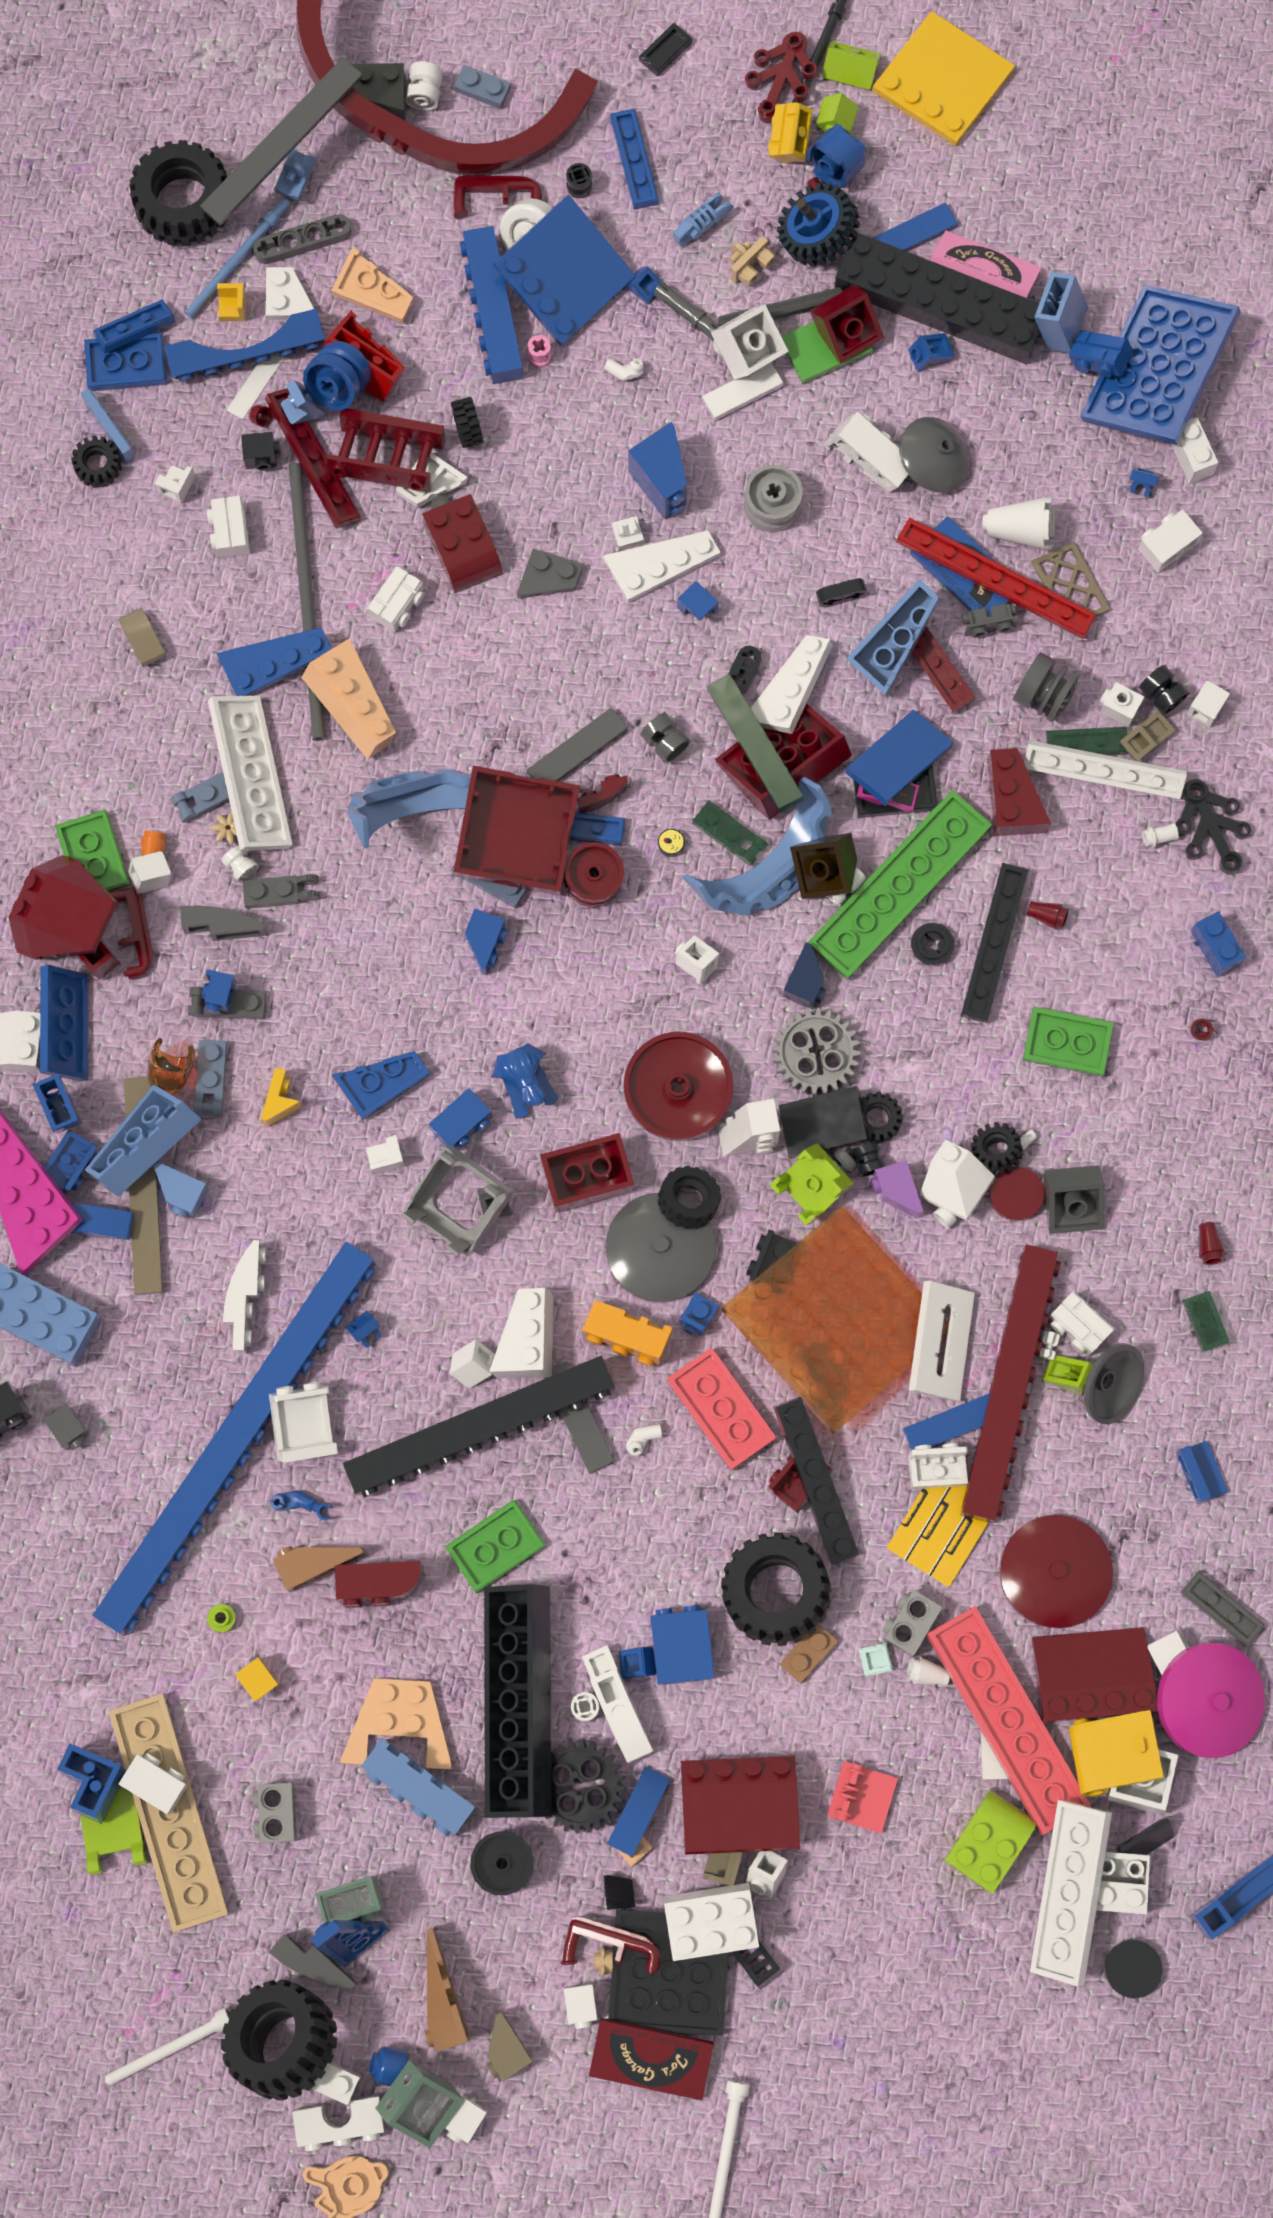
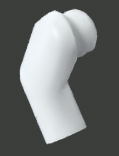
[604,358,644,381]
[626,1424,662,1456]

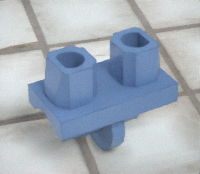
[274,150,316,201]

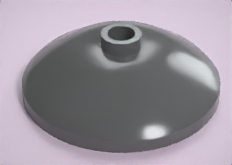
[899,417,971,493]
[1084,1343,1144,1425]

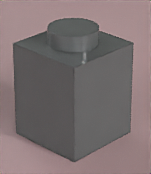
[43,1404,89,1450]

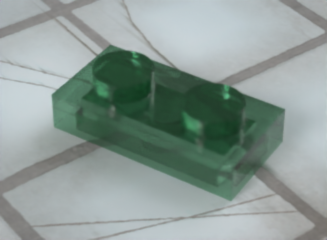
[1182,1291,1230,1353]

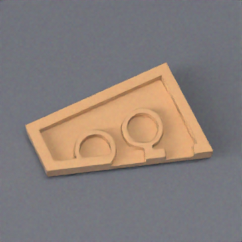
[331,247,414,324]

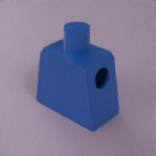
[32,1073,82,1134]

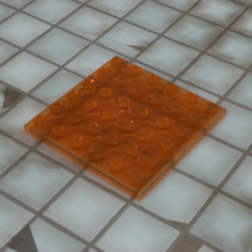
[721,1206,949,1435]

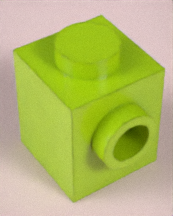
[816,93,859,134]

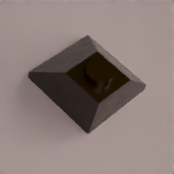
[790,833,857,899]

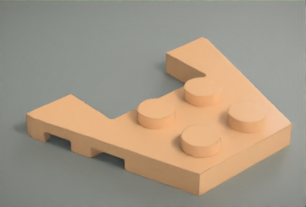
[341,1679,452,1770]

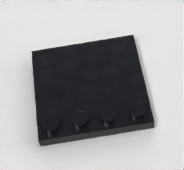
[608,1909,729,2036]

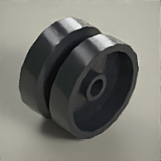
[470,1831,534,1896]

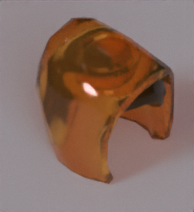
[147,1038,195,1095]

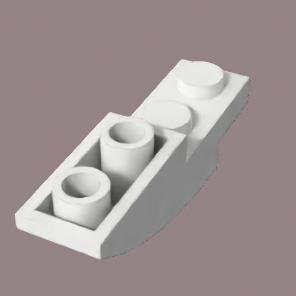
[223,1240,266,1354]
[582,1645,654,1764]

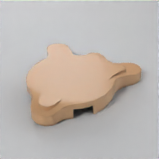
[303,2155,389,2218]

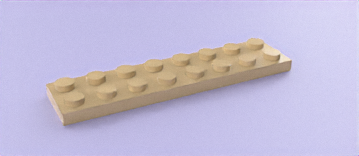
[108,1693,229,1933]

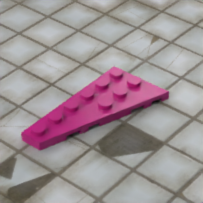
[0,1109,83,1275]

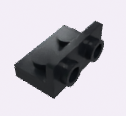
[746,1229,799,1296]

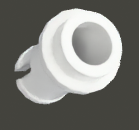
[1142,823,1179,848]

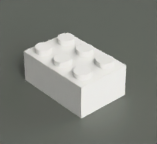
[663,1883,759,1961]

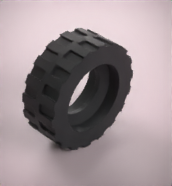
[657,1166,721,1229]

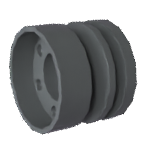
[1013,652,1080,723]

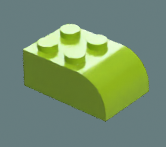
[942,1789,1037,1894]

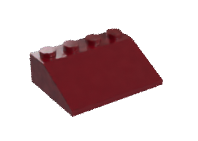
[715,703,852,820]
[1031,1627,1158,1723]
[681,1756,800,1855]

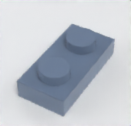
[454,65,511,109]

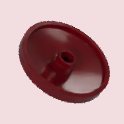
[624,1032,733,1141]
[999,1515,1113,1629]

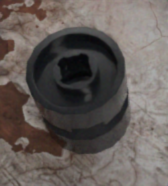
[1139,664,1190,715]

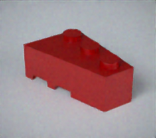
[323,310,405,403]

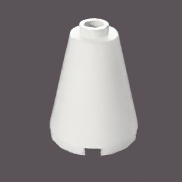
[982,496,1055,550]

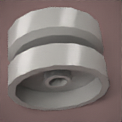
[744,464,803,533]

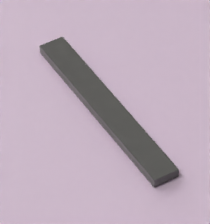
[200,57,363,226]

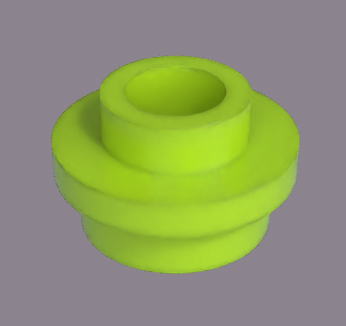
[207,1604,236,1633]

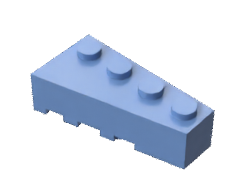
[85,1084,202,1197]

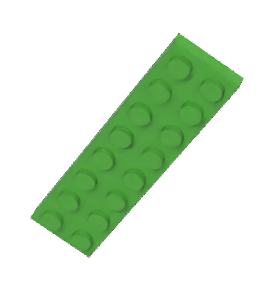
[808,790,992,980]

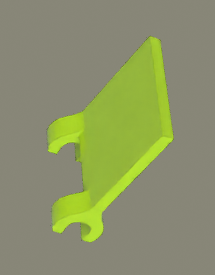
[80,1788,148,1876]

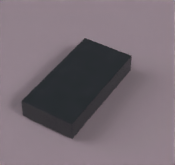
[639,23,692,77]

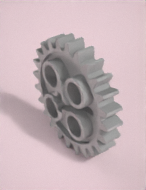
[772,1008,861,1096]

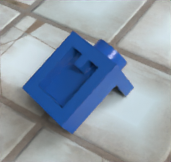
[908,333,955,371]
[679,1293,719,1336]

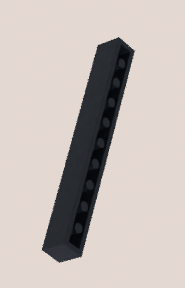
[343,1355,615,1498]

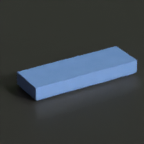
[81,388,135,464]

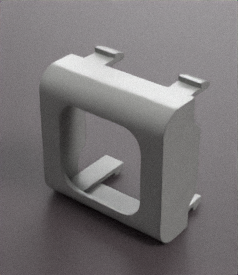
[402,1144,514,1257]

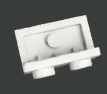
[908,1443,968,1489]

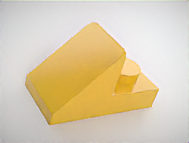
[261,1067,302,1126]

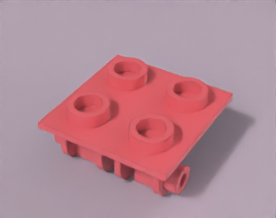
[827,1761,898,1834]

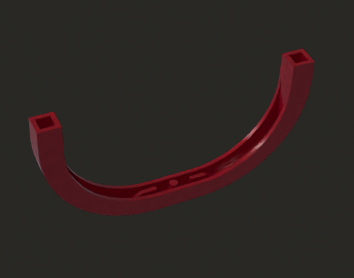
[296,0,598,174]

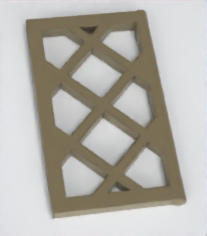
[1031,542,1110,617]

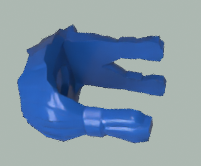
[491,1043,558,1119]

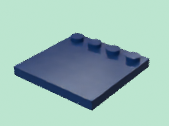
[492,194,635,345]

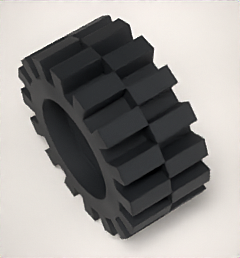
[451,397,484,448]
[71,435,122,488]
[861,1092,903,1144]
[971,1122,1023,1176]

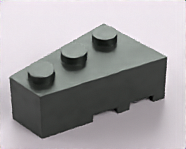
[352,63,406,121]

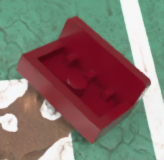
[768,1454,833,1514]

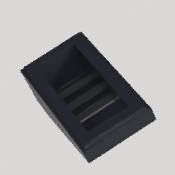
[732,1939,783,1990]

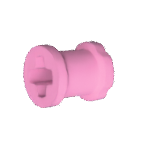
[528,335,551,367]

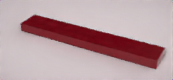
[265,388,361,529]

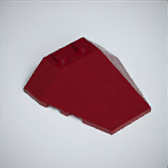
[8,855,118,960]

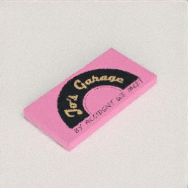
[930,231,1042,298]

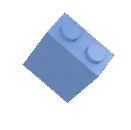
[1034,271,1088,353]

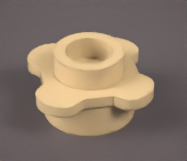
[593,1947,613,1976]

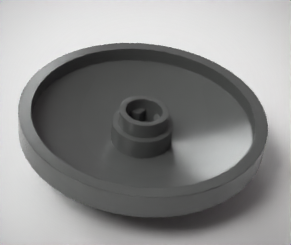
[606,1193,716,1303]

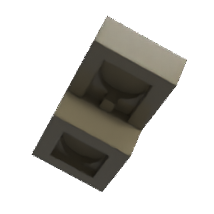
[118,608,166,667]
[1119,710,1175,761]

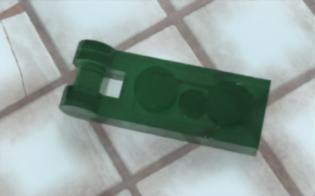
[692,801,768,866]

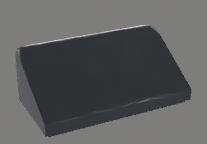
[1116,1818,1174,1855]

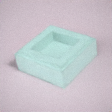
[858,1643,893,1677]

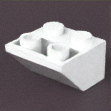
[1096,1852,1150,1914]

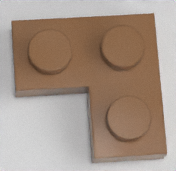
[779,1603,838,1683]

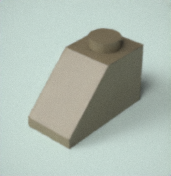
[486,2011,533,2081]

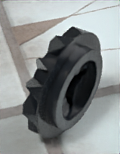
[911,923,954,966]

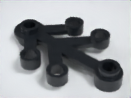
[1175,779,1251,875]

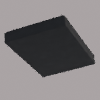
[853,764,938,818]
[779,1086,869,1159]

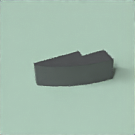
[180,905,267,941]
[269,1934,358,1989]

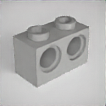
[882,1589,942,1657]
[253,1783,297,1843]

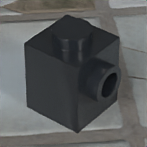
[241,432,281,471]

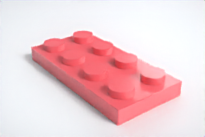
[666,1347,777,1471]

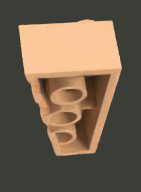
[301,638,396,760]

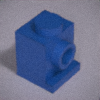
[202,969,236,1014]

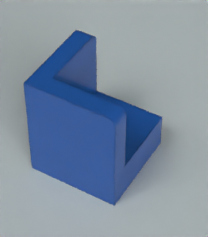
[677,581,719,620]

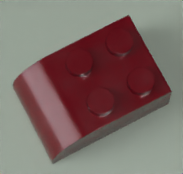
[422,494,503,594]
[540,1133,635,1213]
[335,1561,424,1608]

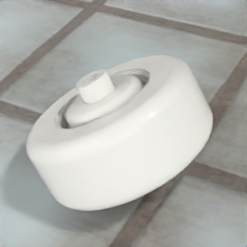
[499,198,552,251]

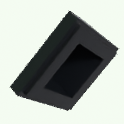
[603,1875,635,1910]

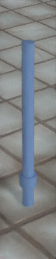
[184,197,291,319]

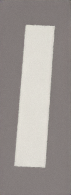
[227,352,285,419]

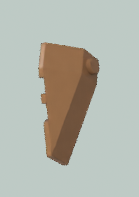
[424,1927,471,2052]

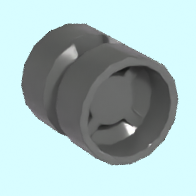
[640,712,691,763]

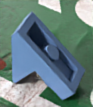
[281,380,327,424]

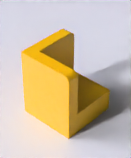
[217,283,247,321]
[235,1657,280,1701]

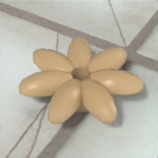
[210,811,237,845]

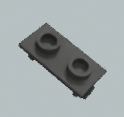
[962,603,1019,638]

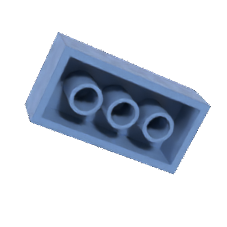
[0,1263,102,1367]

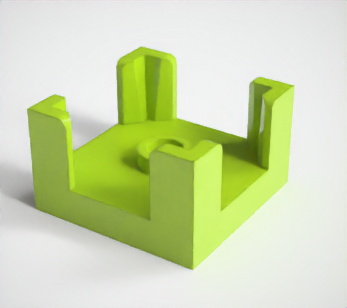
[770,1143,854,1226]

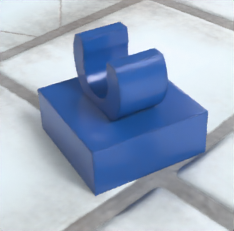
[1130,466,1159,497]
[345,1310,382,1348]

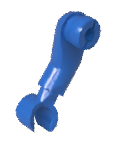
[270,1491,333,1520]

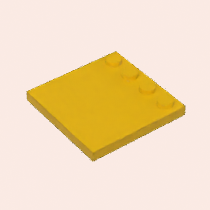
[872,11,1015,146]

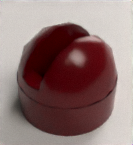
[248,404,272,427]
[1190,1019,1213,1040]

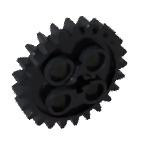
[545,1739,627,1834]

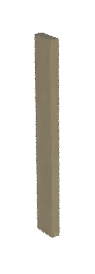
[124,1077,163,1295]

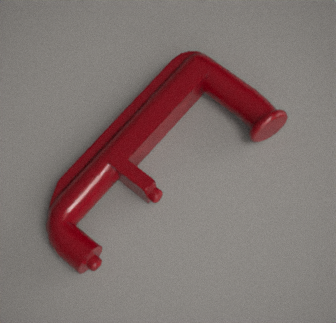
[453,175,542,219]
[109,888,153,979]
[560,1916,661,1975]

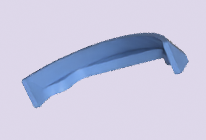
[348,769,471,848]
[682,777,831,915]

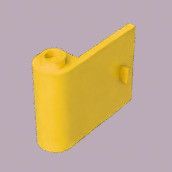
[1068,1710,1164,1797]

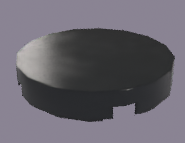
[1105,1939,1163,1999]

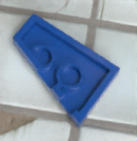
[332,1051,430,1120]

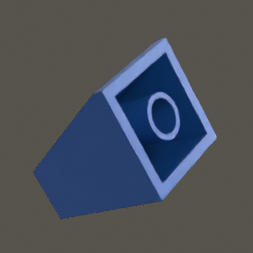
[628,422,687,519]

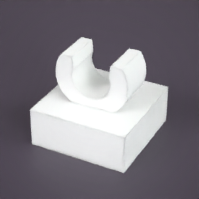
[611,516,644,550]

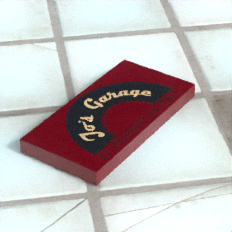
[589,2017,714,2101]

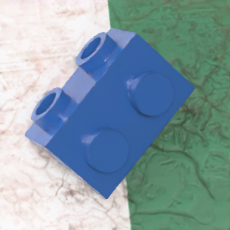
[44,1129,98,1193]

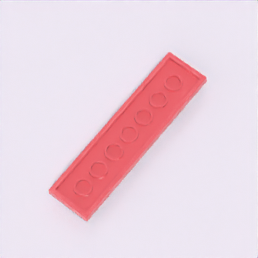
[926,1606,1091,1835]

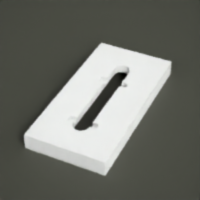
[909,1281,975,1402]

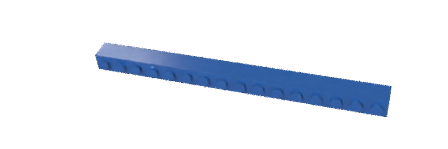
[92,1242,376,1636]

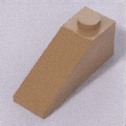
[273,1546,365,1592]

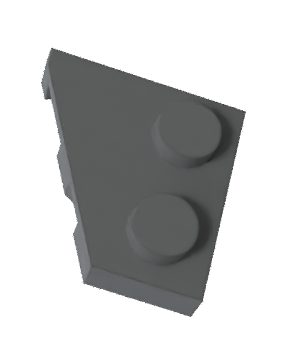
[517,549,583,599]

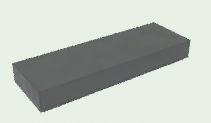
[1180,1570,1265,1647]

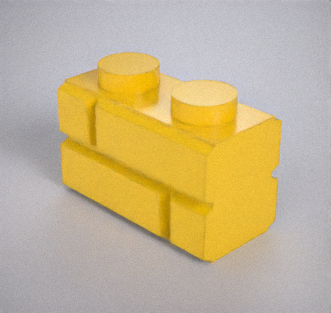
[768,102,813,163]

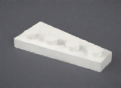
[603,530,721,603]
[751,635,833,734]

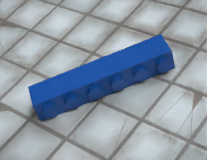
[459,226,523,384]

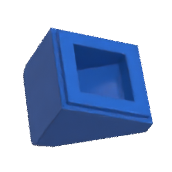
[625,266,662,304]
[619,1647,656,1679]

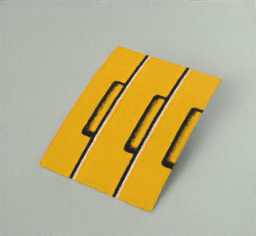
[887,1486,988,1587]

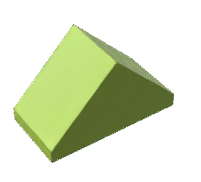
[1042,1355,1093,1397]

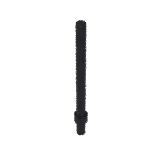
[792,0,847,104]

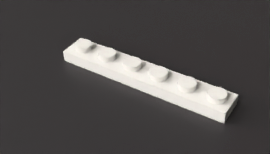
[1023,740,1187,799]

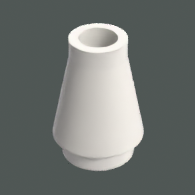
[907,1656,950,1686]

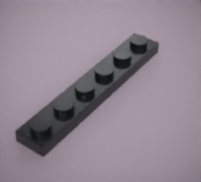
[961,863,1028,1023]
[773,1397,859,1565]

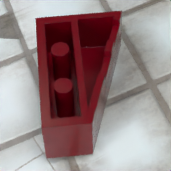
[987,748,1051,836]

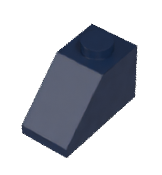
[783,942,827,1009]

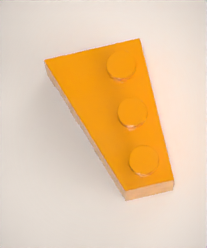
[582,1300,672,1367]

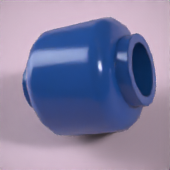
[369,2046,409,2087]

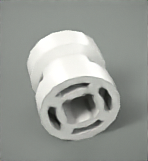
[221,845,259,883]
[571,1692,599,1722]

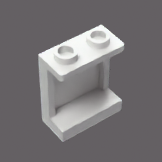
[269,1382,338,1463]

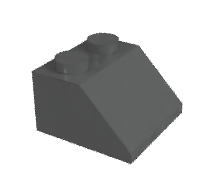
[1044,1165,1105,1234]

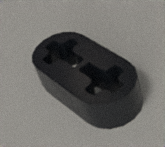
[816,578,868,607]
[728,645,761,695]

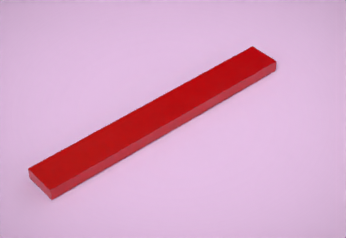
[896,517,1097,639]

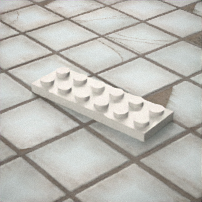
[208,696,293,851]
[1030,1800,1112,1986]

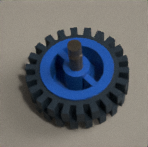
[777,183,860,267]

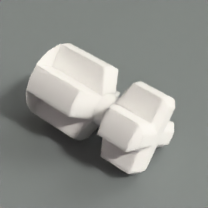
[1039,1331,1060,1360]

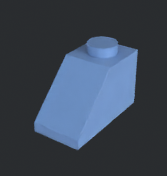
[154,1162,209,1218]

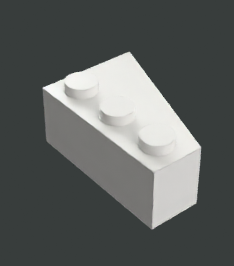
[823,411,908,492]
[717,1099,780,1157]
[489,1288,554,1379]

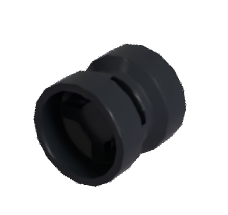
[566,163,592,199]
[852,1142,886,1177]

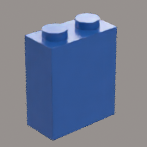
[650,1605,714,1685]

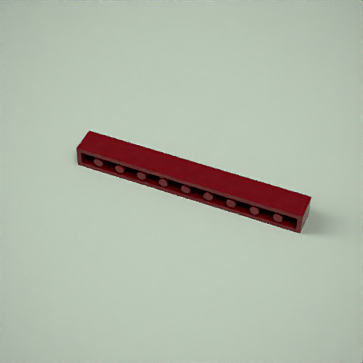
[960,1244,1061,1524]

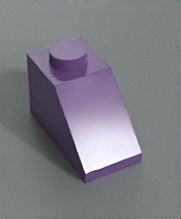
[871,1160,924,1218]

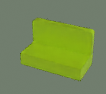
[822,41,881,90]

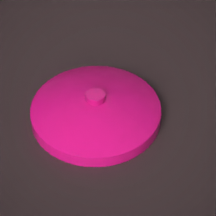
[1157,1642,1265,1758]

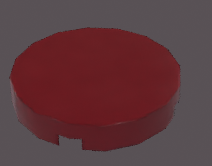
[989,1166,1045,1222]

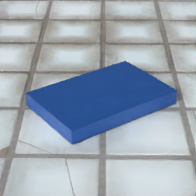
[84,333,167,391]

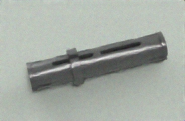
[653,282,720,342]

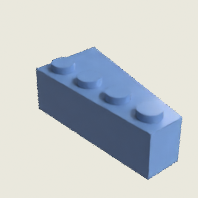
[846,579,940,696]
[361,1738,477,1837]

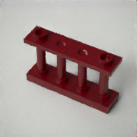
[326,408,445,492]

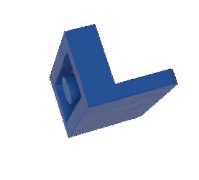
[1175,1441,1228,1504]

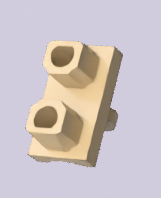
[729,236,775,287]

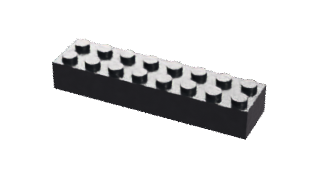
[834,232,1040,365]
[484,1584,552,1818]

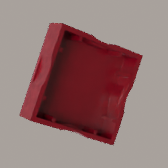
[453,765,580,896]

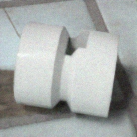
[405,61,443,111]

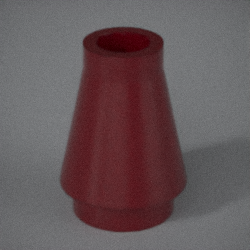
[1027,901,1069,930]
[1198,1222,1226,1265]

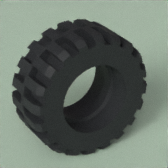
[129,140,227,246]
[721,1532,831,1646]
[221,1979,337,2101]

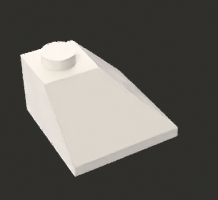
[919,1140,995,1221]

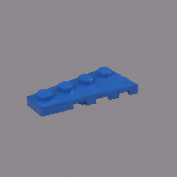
[216,627,332,696]
[311,1920,390,1968]

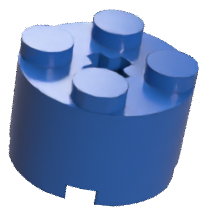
[806,124,866,188]

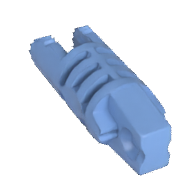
[673,192,734,247]

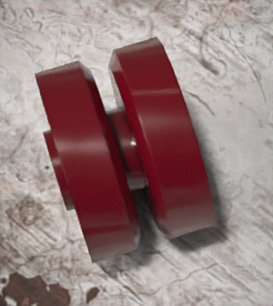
[564,842,624,908]

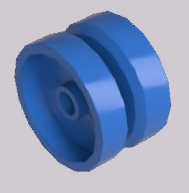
[303,341,371,411]

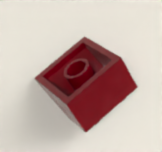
[810,285,885,364]

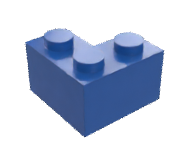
[57,1744,126,1824]

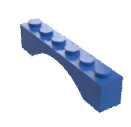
[164,308,325,382]
[1190,1854,1273,1940]

